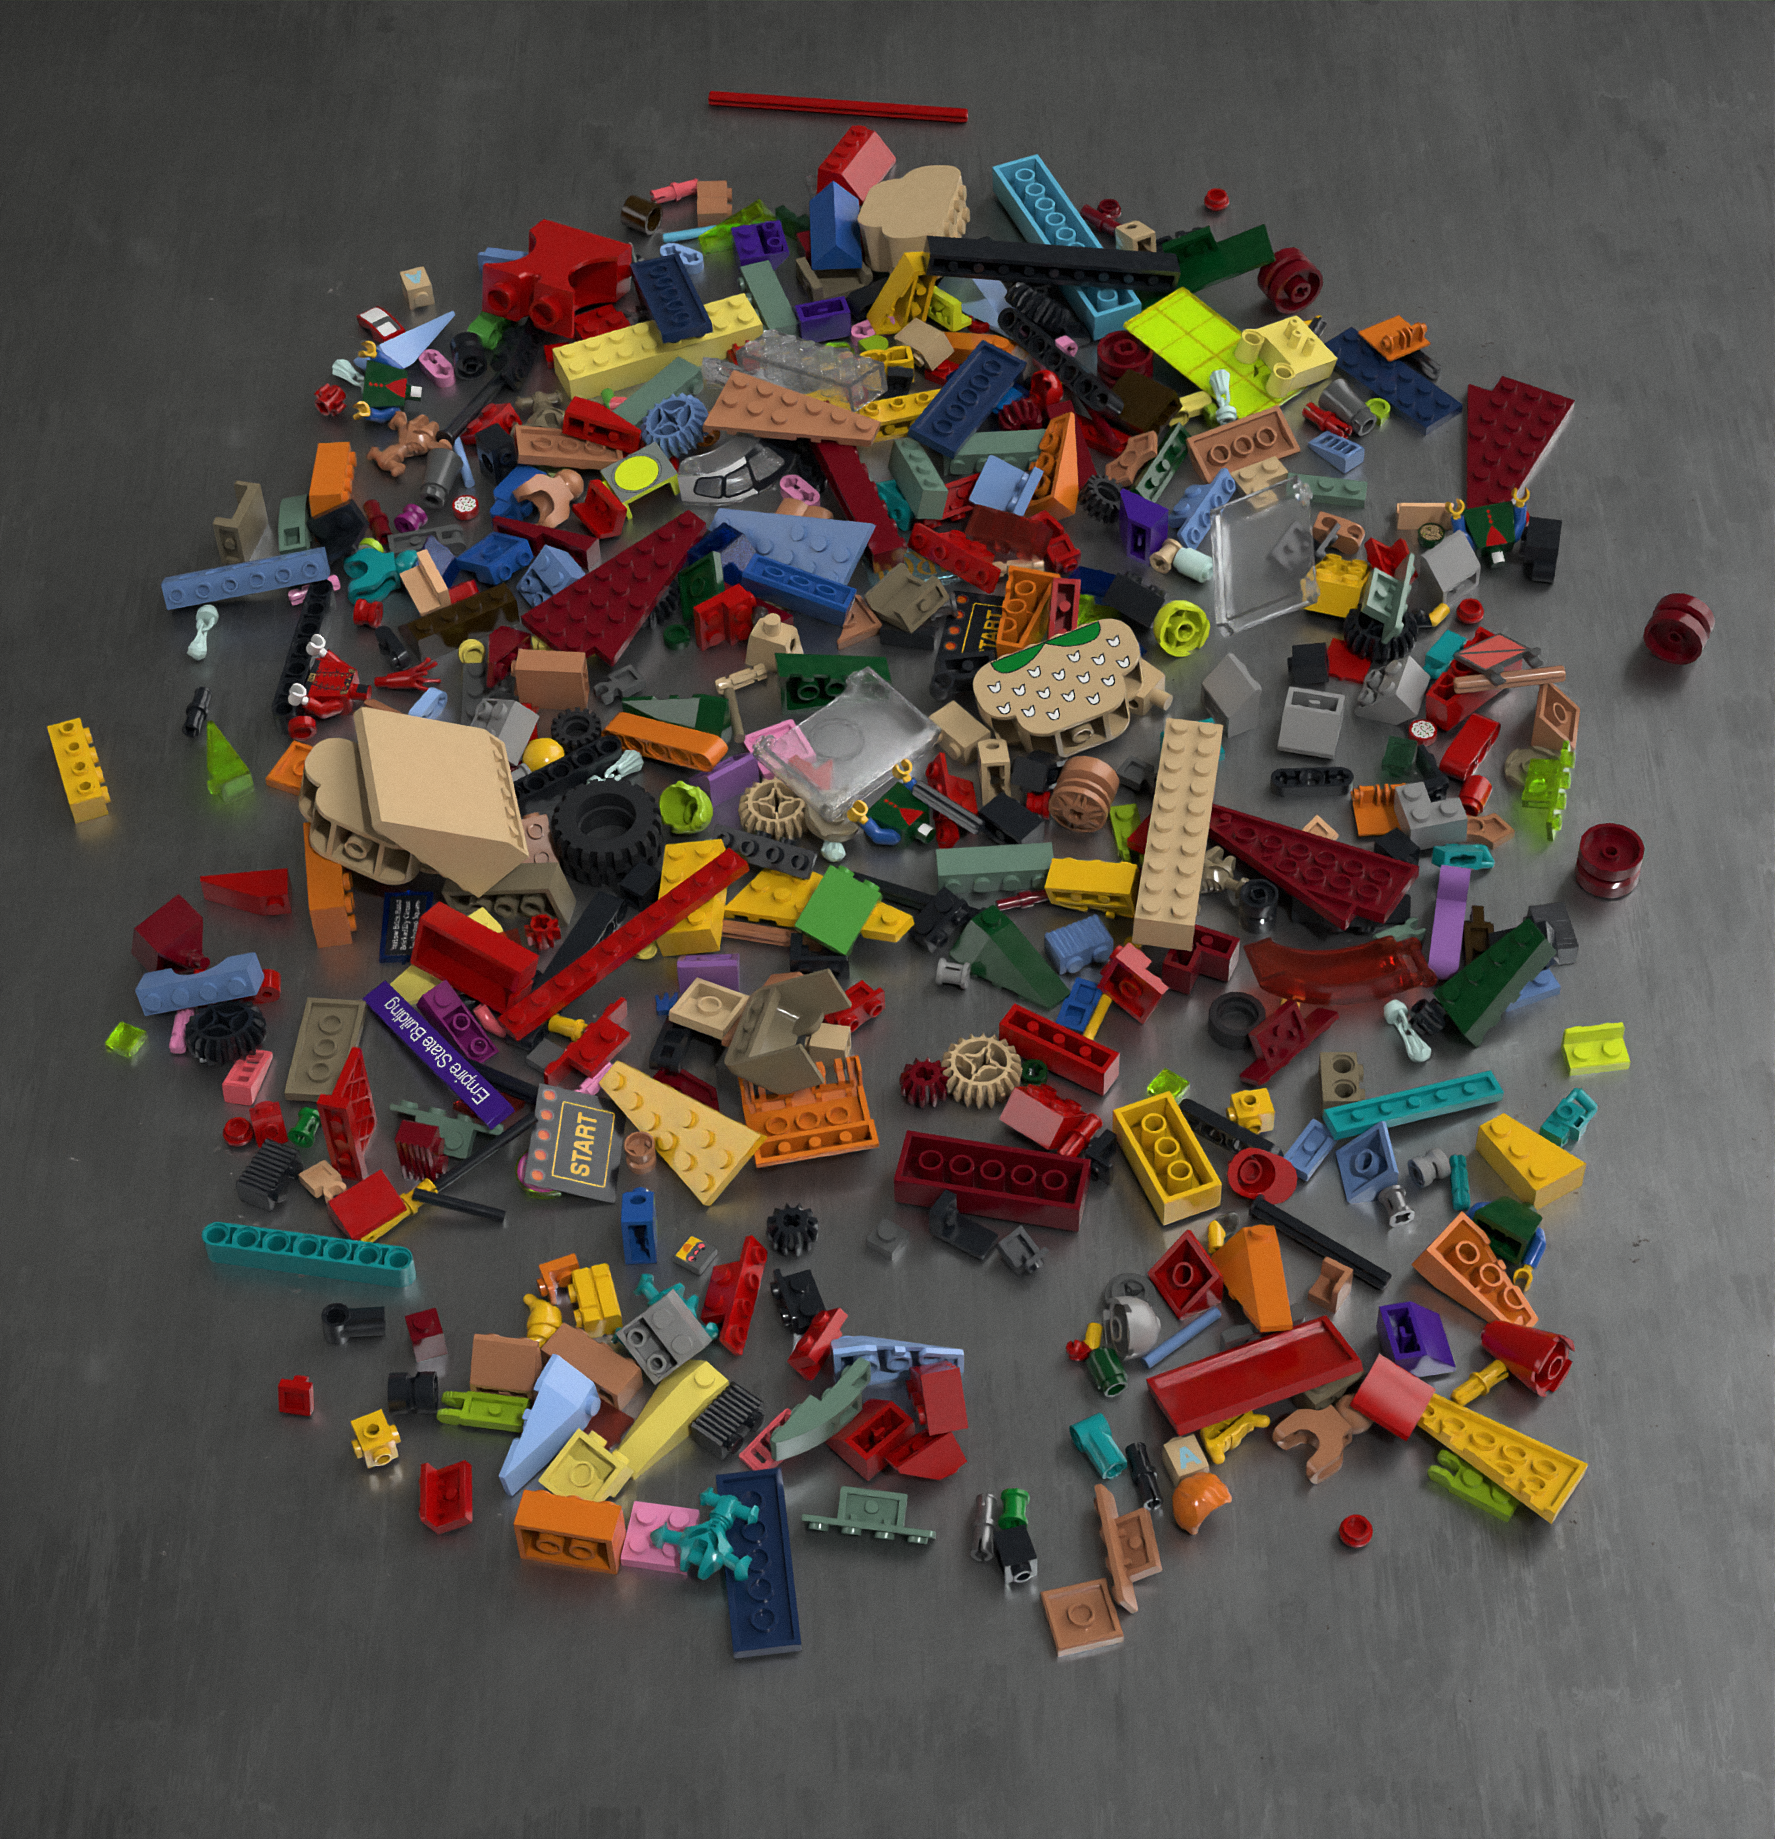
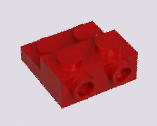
[573,304,631,342]
[693,583,758,652]
[1097,942,1169,1024]

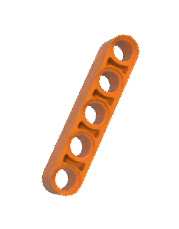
[601,712,728,772]

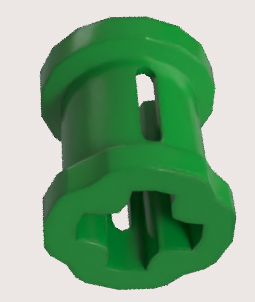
[288,1107,322,1148]
[998,1488,1030,1530]

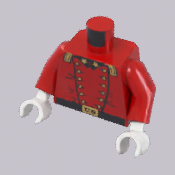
[288,634,372,719]

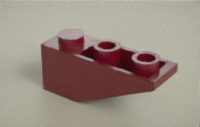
[487,625,533,688]

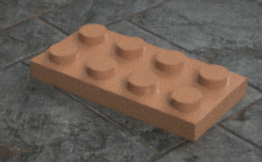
[514,425,623,470]

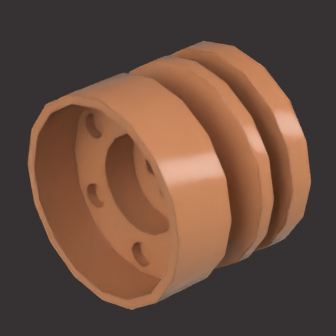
[1048,756,1119,833]

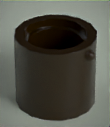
[620,195,663,236]

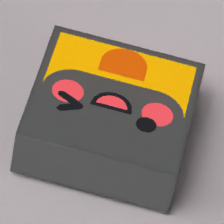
[673,1234,718,1276]

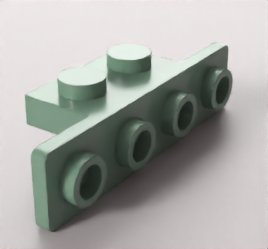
[1361,553,1415,644]
[389,1100,504,1159]
[801,1486,937,1545]

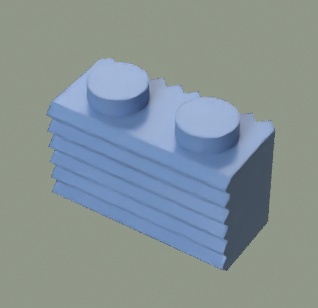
[1044,914,1114,975]

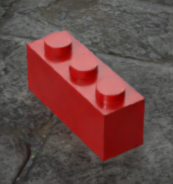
[1047,577,1081,640]

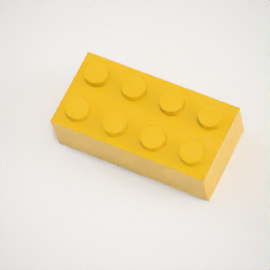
[656,839,727,957]
[1112,1091,1222,1226]

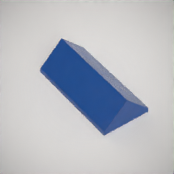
[809,181,862,270]
[741,553,857,627]

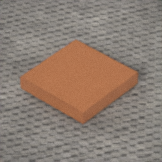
[1040,1577,1124,1657]

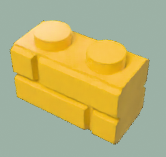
[567,1263,623,1339]

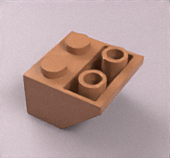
[470,1333,543,1409]

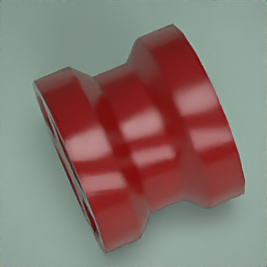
[353,598,383,628]
[1026,791,1051,820]

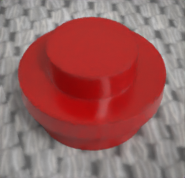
[1204,188,1229,211]
[1456,598,1484,624]
[223,1117,254,1147]
[1339,1514,1373,1548]

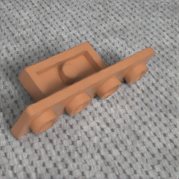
[1093,1483,1162,1614]

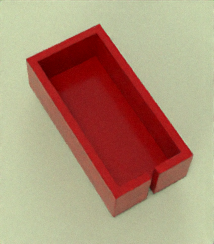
[410,901,539,1014]

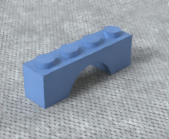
[135,952,265,1016]

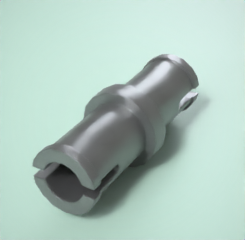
[970,1493,997,1561]

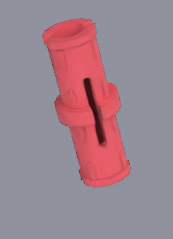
[649,178,698,204]

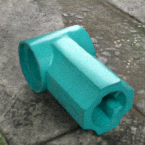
[1069,1412,1127,1480]

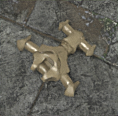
[510,390,565,442]
[1197,846,1250,916]

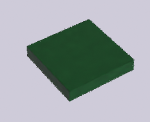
[678,551,725,624]

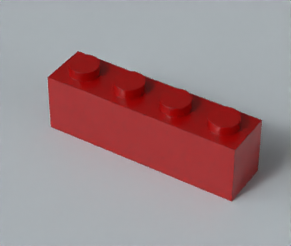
[999,1003,1120,1096]

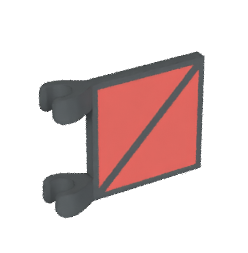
[1453,633,1544,686]

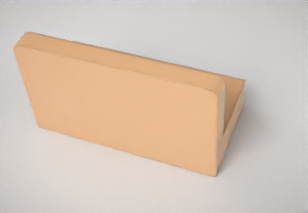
[1396,503,1454,530]
[400,549,451,616]

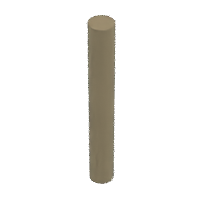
[724,688,745,743]

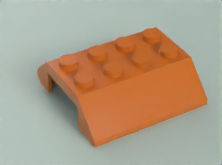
[738,1055,879,1168]

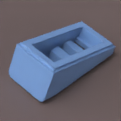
[1308,431,1365,474]

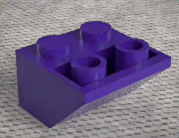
[731,220,790,277]
[792,296,851,345]
[1119,488,1169,567]
[1376,1301,1456,1377]

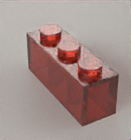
[964,504,1054,561]

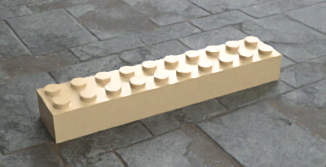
[1132,718,1224,951]

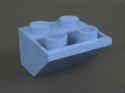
[516,545,586,608]

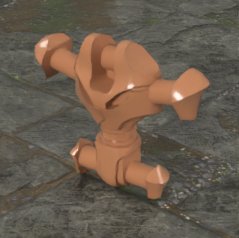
[366,411,452,477]

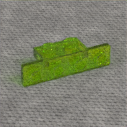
[1522,740,1576,842]

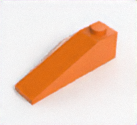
[942,331,1029,365]
[1023,412,1079,521]
[1411,1211,1539,1327]
[1211,1224,1293,1332]

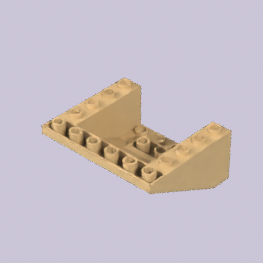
[353,706,529,898]

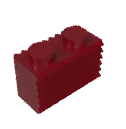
[394,1120,448,1182]

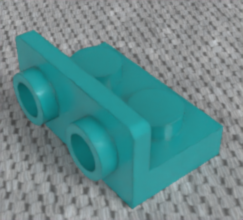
[876,479,916,531]

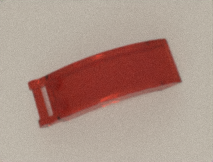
[1243,935,1438,1006]

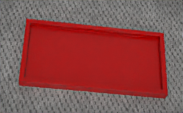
[1146,1315,1363,1437]

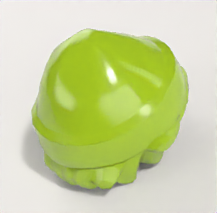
[658,781,713,834]

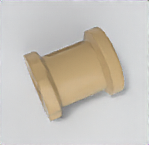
[1149,538,1182,574]

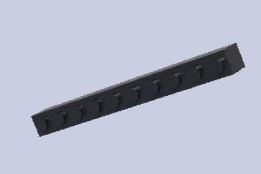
[922,235,1181,293]

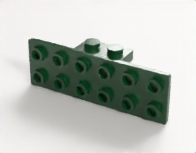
[1133,224,1276,314]

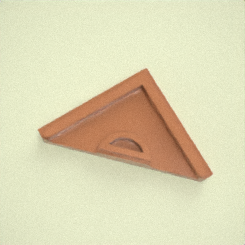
[837,594,882,650]

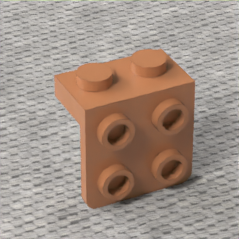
[521,813,559,864]

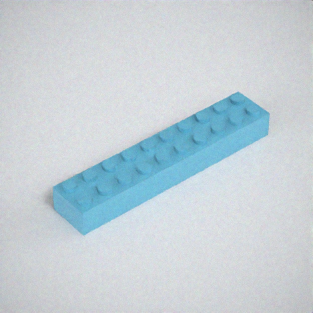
[992,154,1141,341]

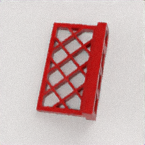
[316,1047,378,1182]

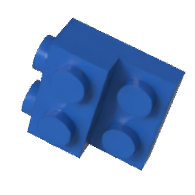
[455,531,534,585]

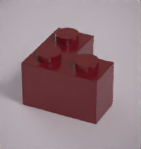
[1162,924,1240,994]

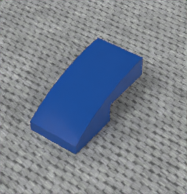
[1055,977,1103,1034]

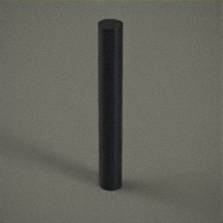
[412,1188,506,1223]

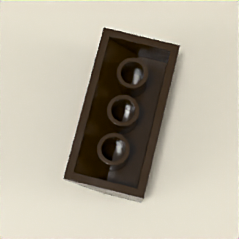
[398,583,520,663]

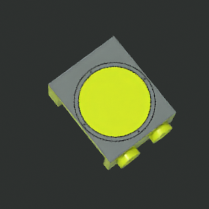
[600,441,680,520]

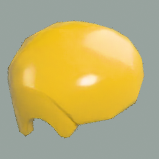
[522,738,565,772]

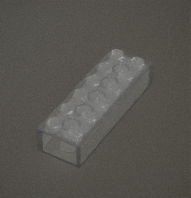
[735,329,888,412]

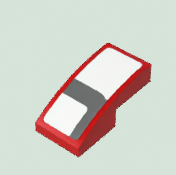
[356,306,406,343]

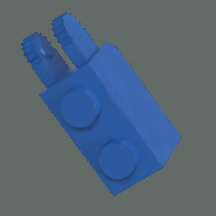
[489,463,547,530]

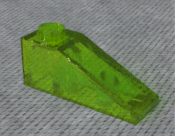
[698,198,776,255]
[207,720,255,804]

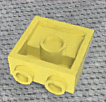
[538,1428,634,1502]

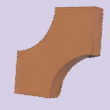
[1105,430,1158,487]
[1454,813,1515,850]

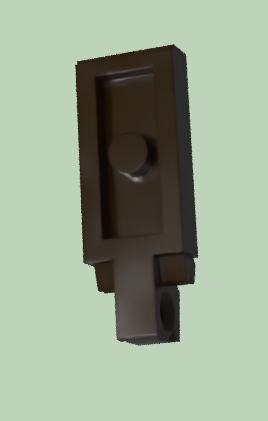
[1463,905,1494,967]

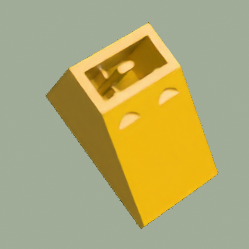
[1302,554,1373,618]

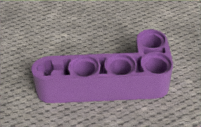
[1426,865,1471,981]

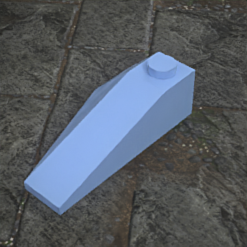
[937,277,1024,340]
[353,311,455,371]
[830,1336,964,1386]
[499,1354,601,1497]

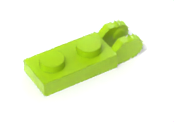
[1108,803,1145,867]
[436,1391,532,1433]
[1427,1449,1521,1522]

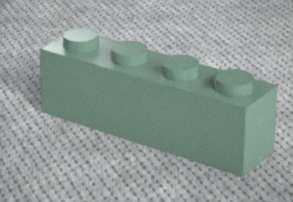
[737,260,800,349]
[612,356,704,430]
[942,429,1046,475]
[888,438,948,520]
[936,842,1054,894]

